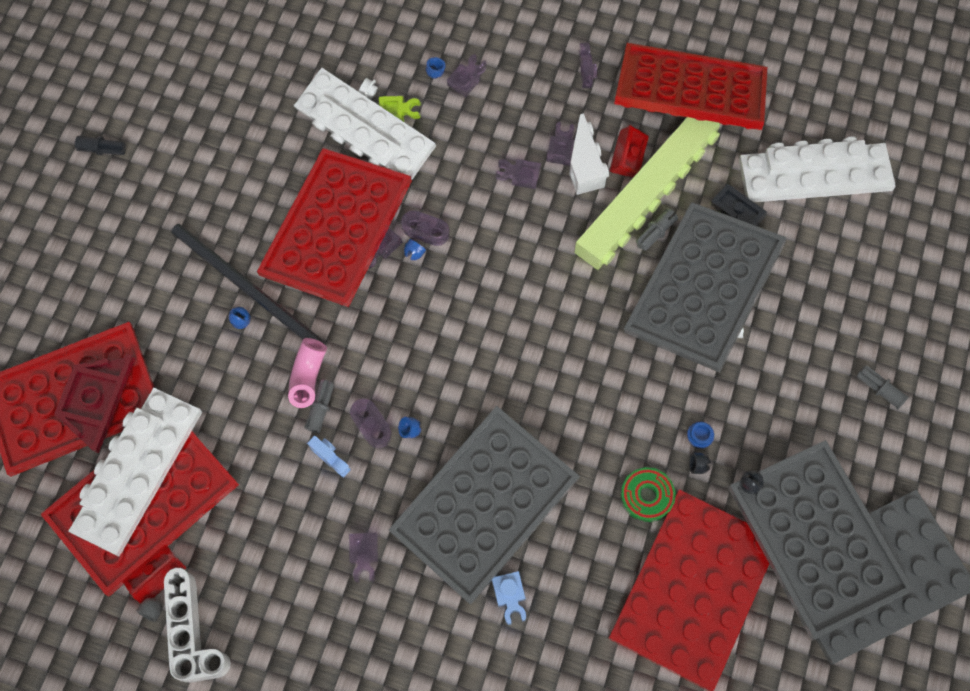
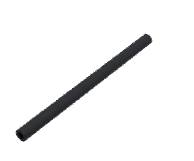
[171,224,326,345]

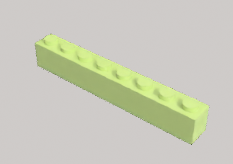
[574,117,720,270]

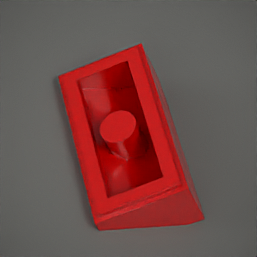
[609,125,649,178]
[124,546,186,604]

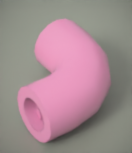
[288,338,327,408]

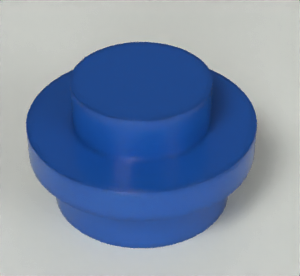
[687,422,714,448]

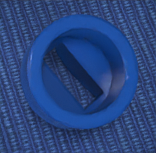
[426,57,445,79]
[404,239,426,260]
[229,306,251,329]
[398,417,421,438]

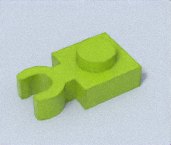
[379,96,421,122]

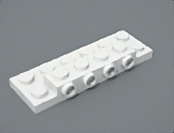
[294,68,436,179]
[739,137,896,202]
[68,388,202,556]

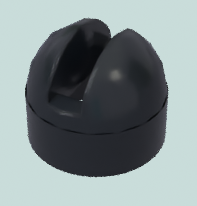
[689,452,711,474]
[740,470,764,494]

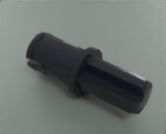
[75,135,126,156]

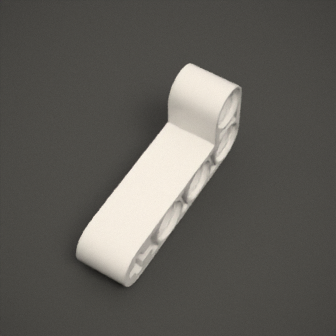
[164,568,231,682]

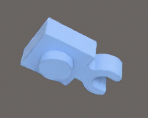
[307,436,351,478]
[492,571,526,625]

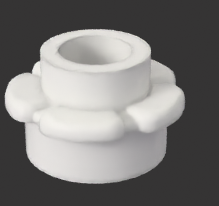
[358,78,378,100]

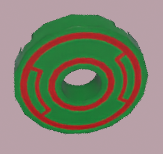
[620,467,676,522]

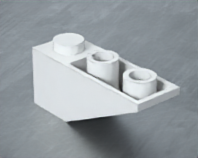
[569,113,609,195]

